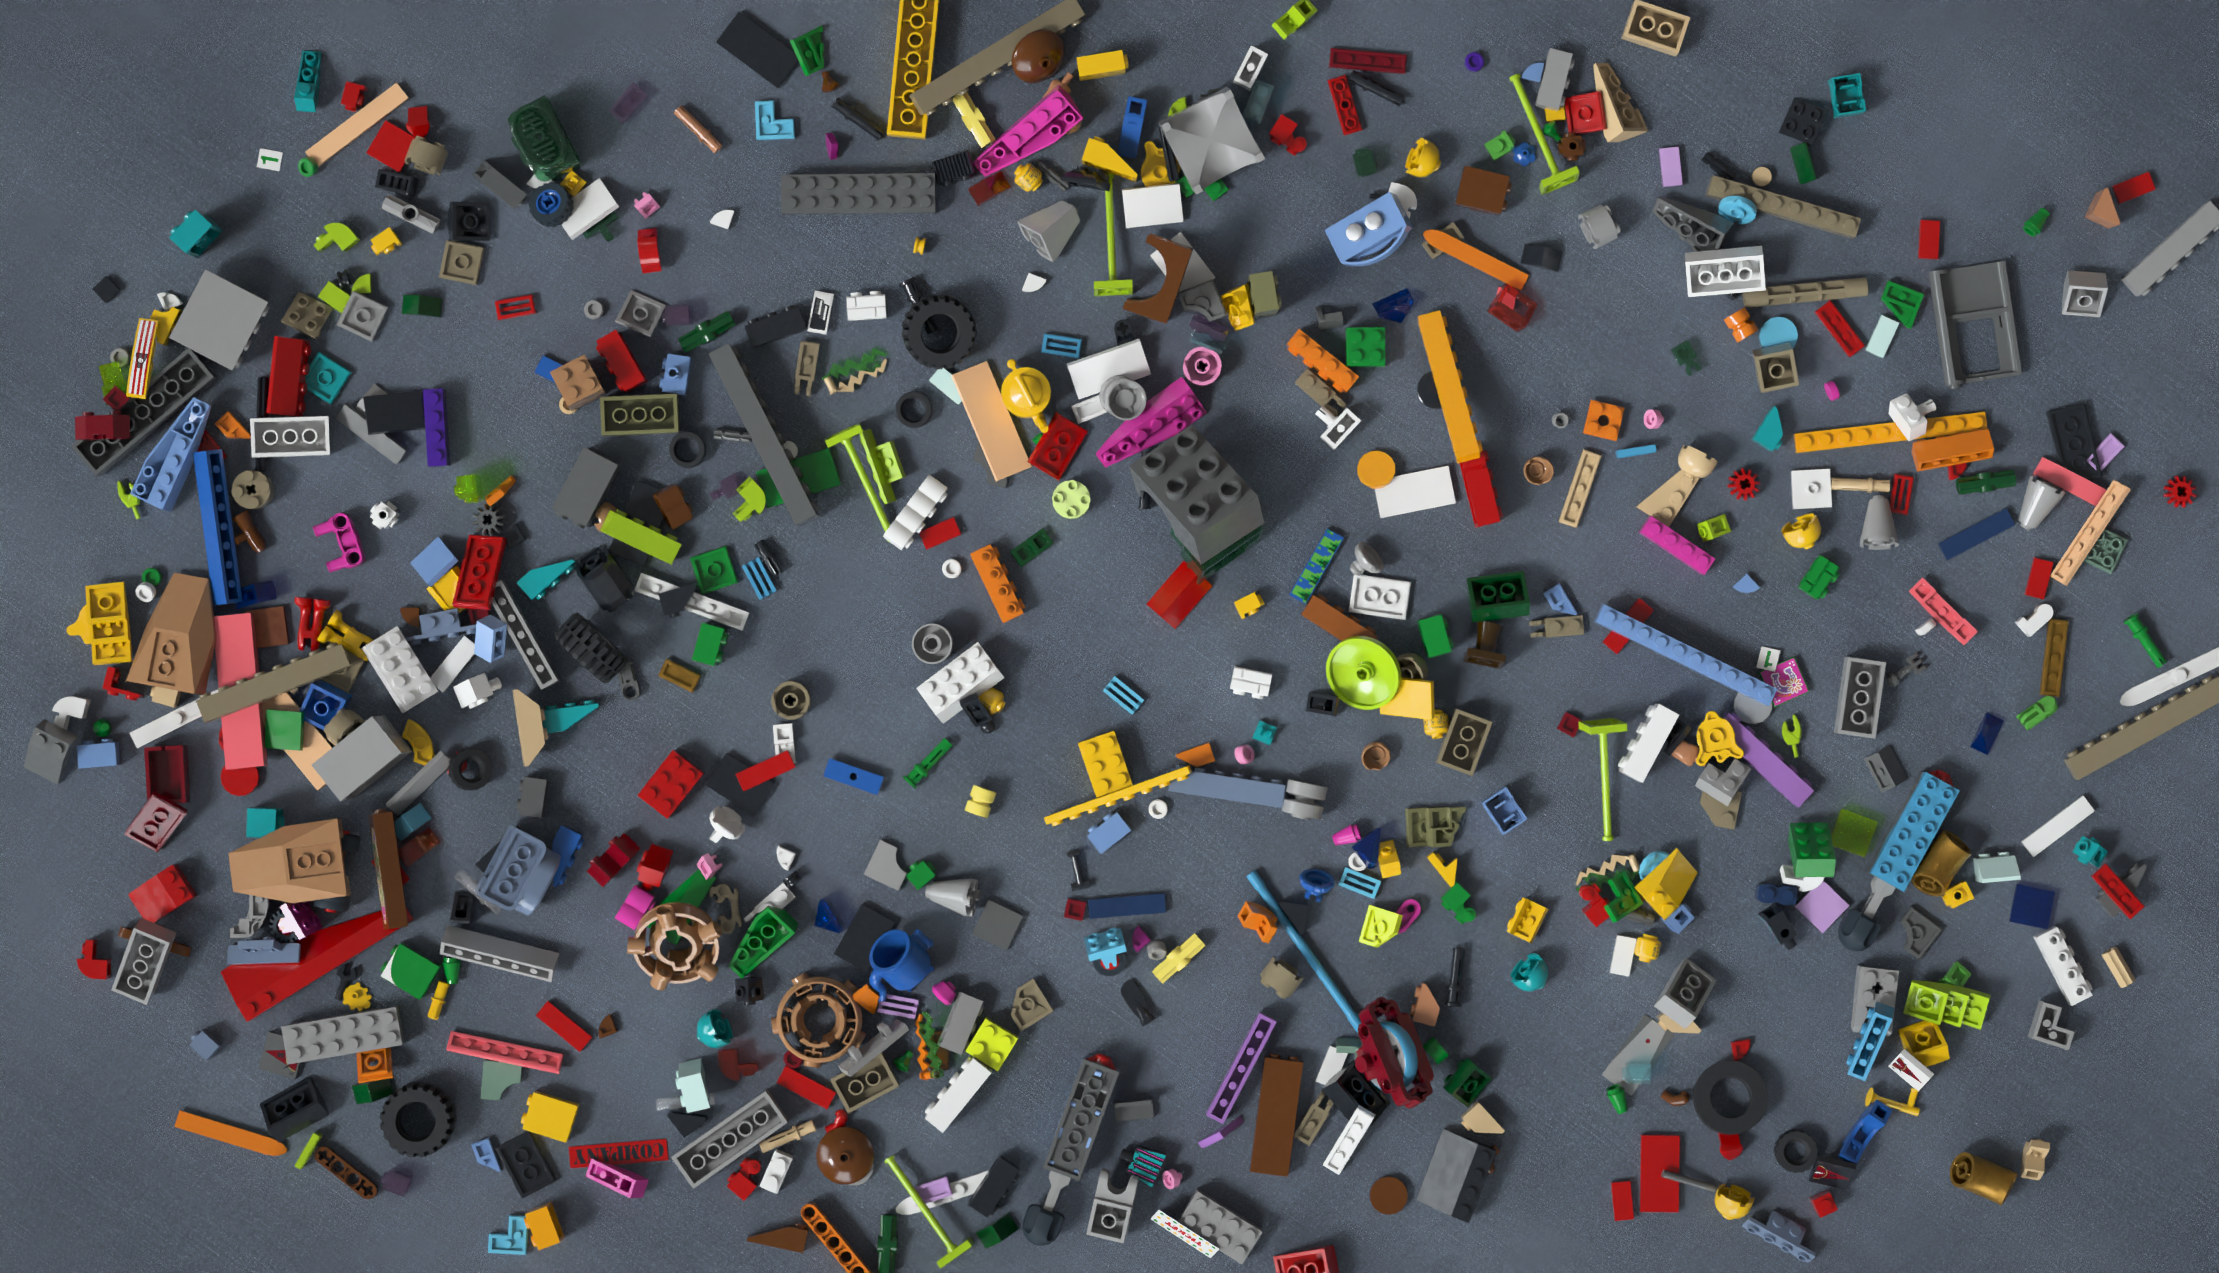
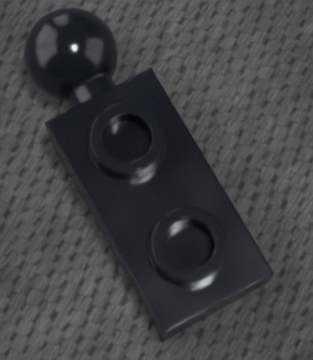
[959,693,995,734]

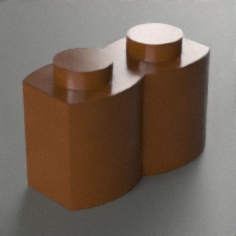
[653,484,693,529]

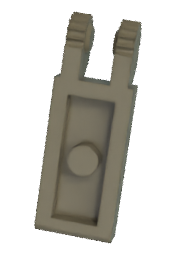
[794,341,820,396]
[1295,368,1347,417]
[1529,615,1584,638]
[1293,1091,1333,1146]

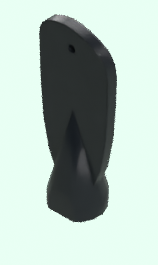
[1121,980,1155,1026]

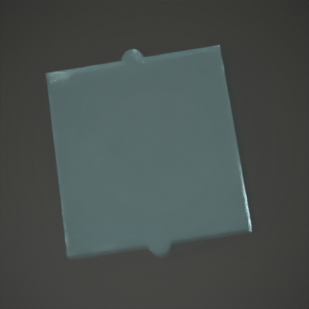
[1190,329,1227,354]

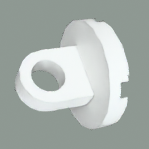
[709,806,745,843]

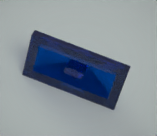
[1372,288,1414,323]
[1970,712,2004,755]
[1352,828,1381,869]
[814,898,843,933]

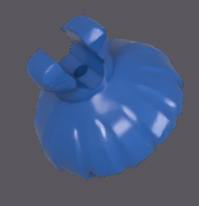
[1299,868,1335,902]

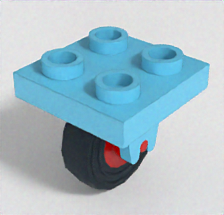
[1084,928,1127,976]

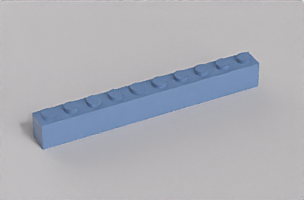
[1594,604,1777,706]

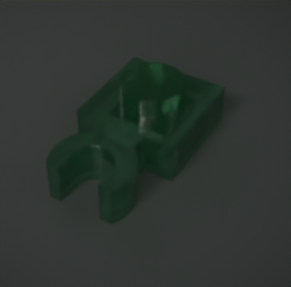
[1671,340,1701,376]

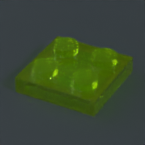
[1831,808,1878,858]

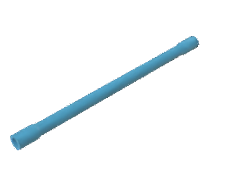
[1246,870,1361,1033]

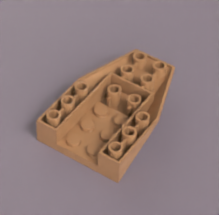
[126,573,216,695]
[228,818,351,903]

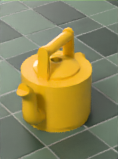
[1001,359,1051,433]

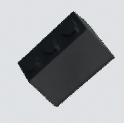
[1322,1060,1390,1127]
[260,1076,329,1143]

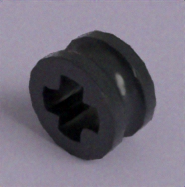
[337,270,351,288]
[783,870,801,888]

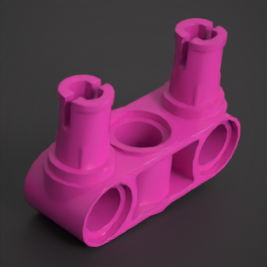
[313,513,365,573]

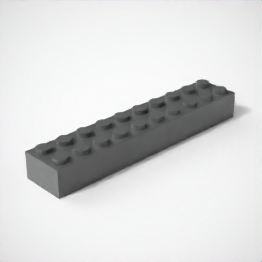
[709,343,821,527]

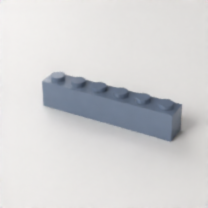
[1168,765,1286,808]

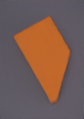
[214,411,251,439]
[485,475,516,507]
[1175,743,1215,767]
[852,984,879,1014]

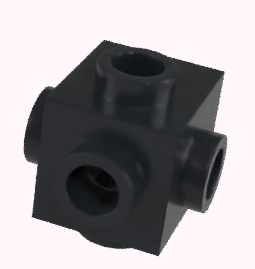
[735,977,763,1005]

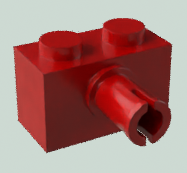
[637,844,673,891]

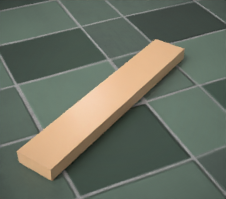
[305,83,409,167]
[2050,480,2131,586]

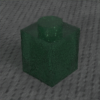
[1352,148,1377,178]

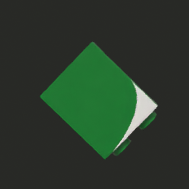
[380,942,442,1000]

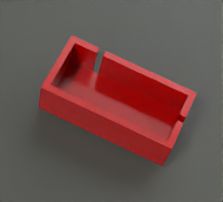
[1459,447,1503,528]

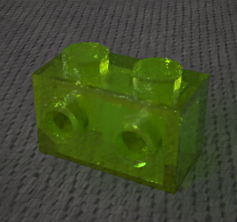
[454,474,483,504]

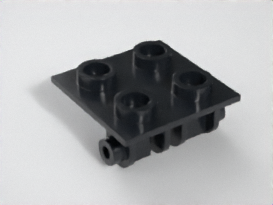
[1778,98,1829,146]

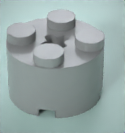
[1578,205,1620,249]

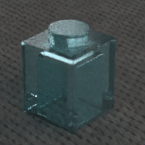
[1622,1062,1651,1084]

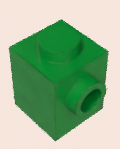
[906,860,936,890]

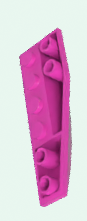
[972,84,1084,177]
[1096,377,1207,468]

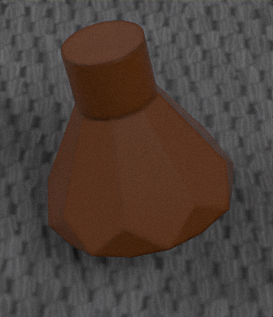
[821,71,839,93]

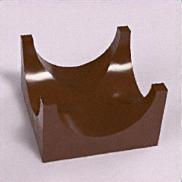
[1122,233,1194,324]

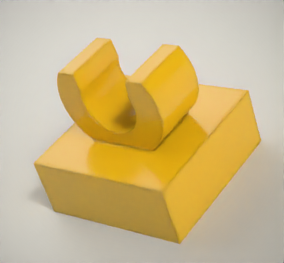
[560,170,587,197]

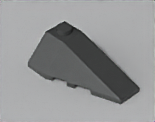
[1652,196,1734,252]

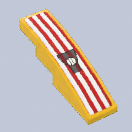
[126,318,159,399]

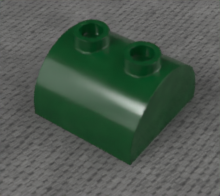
[1443,1058,1492,1108]

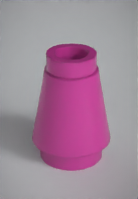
[1332,824,1362,846]

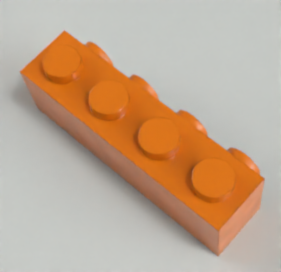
[1287,329,1359,393]
[1912,429,1994,472]
[970,544,1025,623]

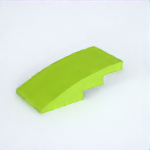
[1903,980,1991,1030]

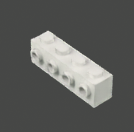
[2033,926,2093,1006]

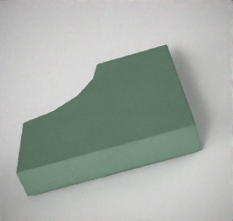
[480,1060,523,1100]

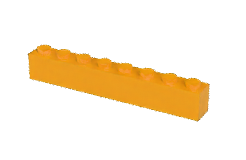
[1418,310,1483,464]

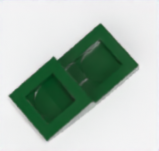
[1010,528,1054,567]

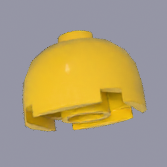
[1405,138,1441,177]
[1781,513,1821,549]
[1714,1184,1754,1220]

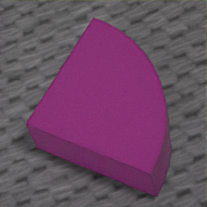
[826,132,839,160]
[1132,925,1151,952]

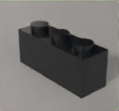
[744,305,808,349]
[968,1154,1020,1218]

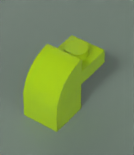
[1272,0,1318,39]
[314,223,361,252]
[732,476,766,522]

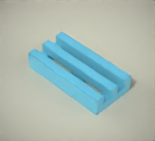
[1103,676,1144,715]
[1338,867,1381,899]

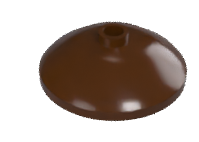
[1012,29,1065,83]
[816,1127,874,1184]

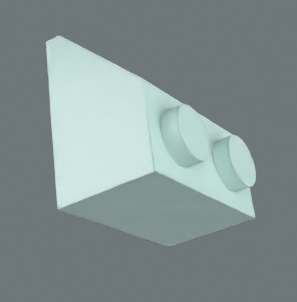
[1973,852,2021,883]

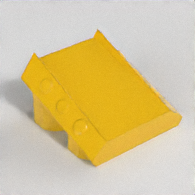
[1221,283,1255,331]
[427,566,466,614]

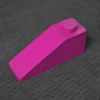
[586,1158,649,1198]

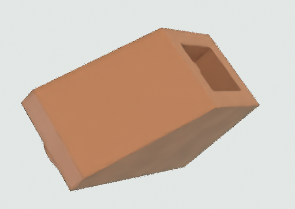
[1409,982,1440,1027]

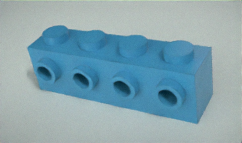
[1846,1001,1894,1081]

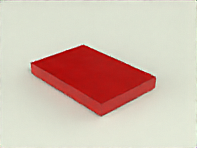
[1027,412,1088,481]

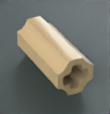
[2101,947,2136,988]

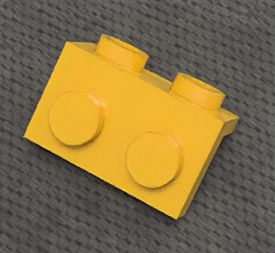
[1507,897,1548,943]

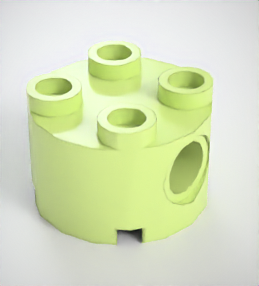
[1052,480,1091,519]

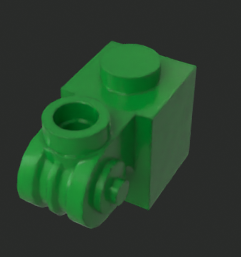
[1440,882,1476,925]

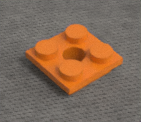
[1583,400,1624,441]
[356,1047,393,1083]

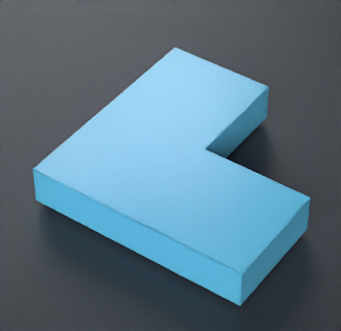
[755,101,795,140]
[488,1215,528,1255]

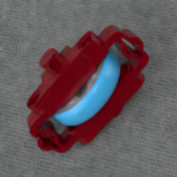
[1355,997,1434,1109]

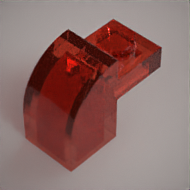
[718,1048,759,1081]

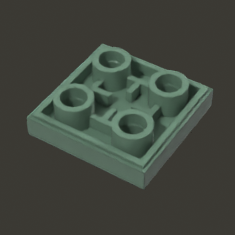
[2084,529,2128,574]

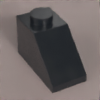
[658,583,698,619]

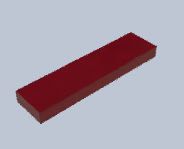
[1329,48,1407,74]

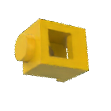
[371,227,403,255]
[1234,592,1264,619]
[1942,880,1974,908]

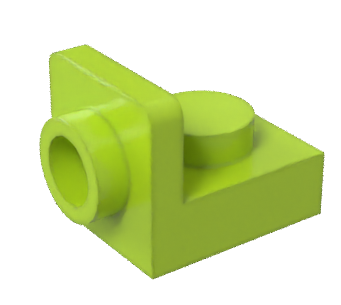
[1697,514,1731,542]

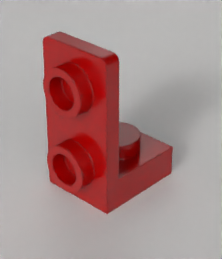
[102,666,144,701]

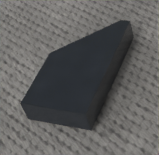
[1664,719,1692,756]

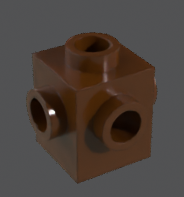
[1557,133,1586,161]

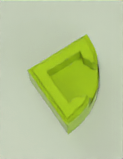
[1168,97,1187,117]
[352,274,372,294]

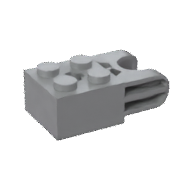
[1851,965,1899,1036]
[1086,1168,1139,1244]

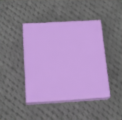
[1794,881,1849,933]

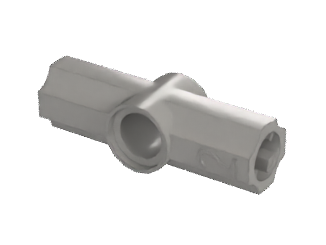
[381,194,441,234]

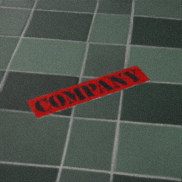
[569,1139,668,1168]

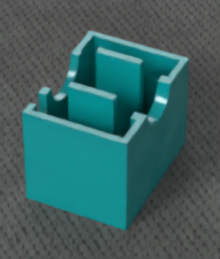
[1827,73,1866,119]
[246,807,285,838]

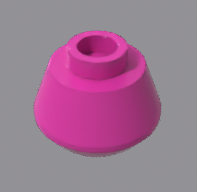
[932,981,957,1005]

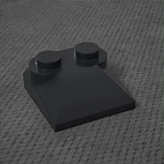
[1061,166,1111,192]
[448,201,490,241]

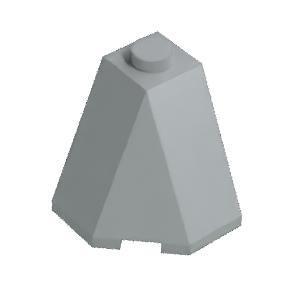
[1018,200,1080,262]

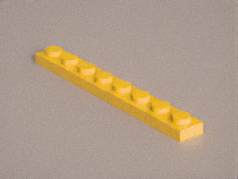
[1044,765,1192,826]

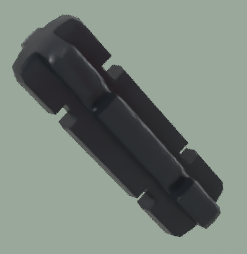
[1702,152,1736,181]

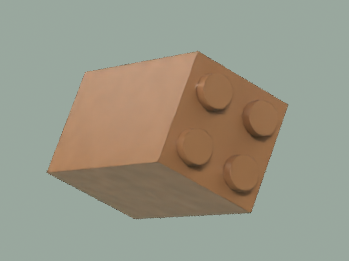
[550,354,606,411]

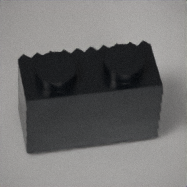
[932,150,975,187]

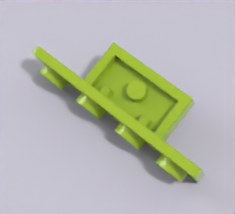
[859,429,906,504]

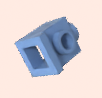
[1660,903,1695,934]

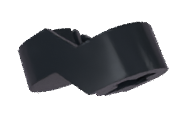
[1114,319,1134,346]

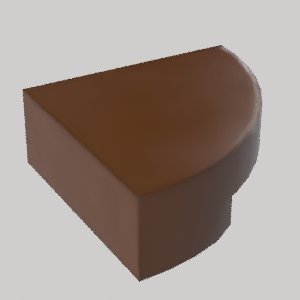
[400,608,420,627]
[598,1014,618,1039]

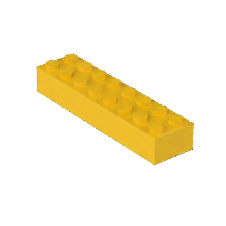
[887,0,940,140]

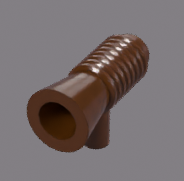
[232,510,267,554]

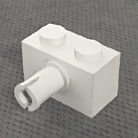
[1888,393,1936,441]
[1315,405,1361,450]
[453,673,502,709]

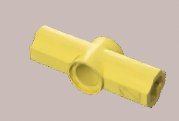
[953,92,995,148]
[1152,933,1206,984]

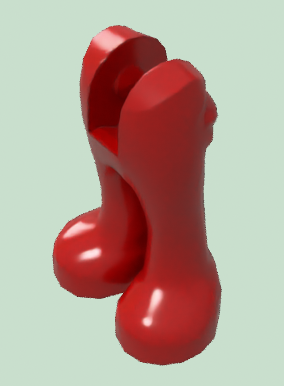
[294,597,331,652]

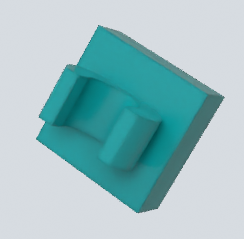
[1252,720,1277,745]

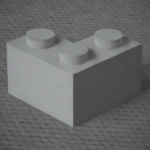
[1695,759,1751,806]
[2028,1000,2074,1050]

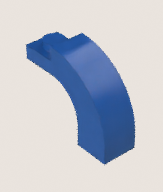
[1838,1100,1893,1165]

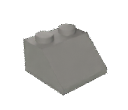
[2062,270,2108,317]

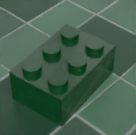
[1467,571,1530,623]

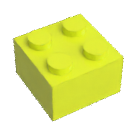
[966,1017,1018,1071]

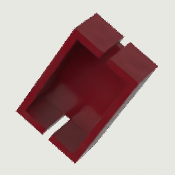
[144,745,190,803]

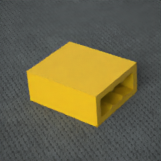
[1077,50,1129,81]
[521,1091,580,1143]

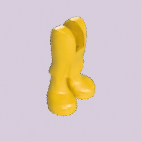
[317,609,374,661]

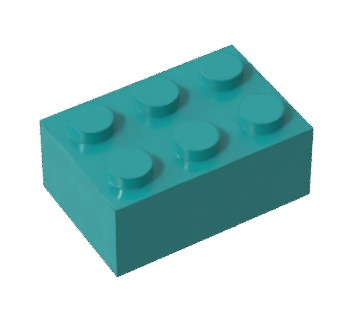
[169,209,223,258]

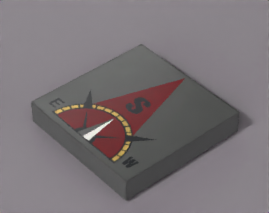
[258,1031,301,1079]

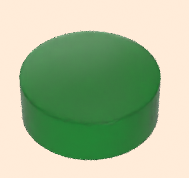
[298,157,318,177]
[142,568,162,587]

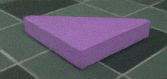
[1198,1116,1244,1148]

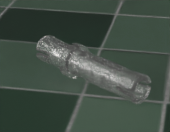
[454,869,503,916]
[656,1093,715,1111]

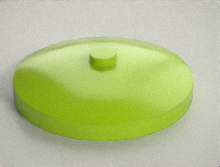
[1326,636,1401,710]

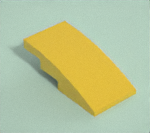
[85,582,132,665]

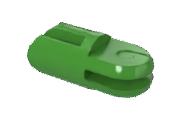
[2016,696,2058,731]

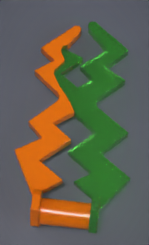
[915,1011,944,1080]

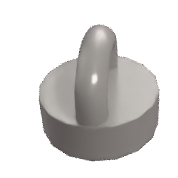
[1147,941,1167,960]

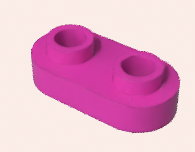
[1395,899,1421,933]

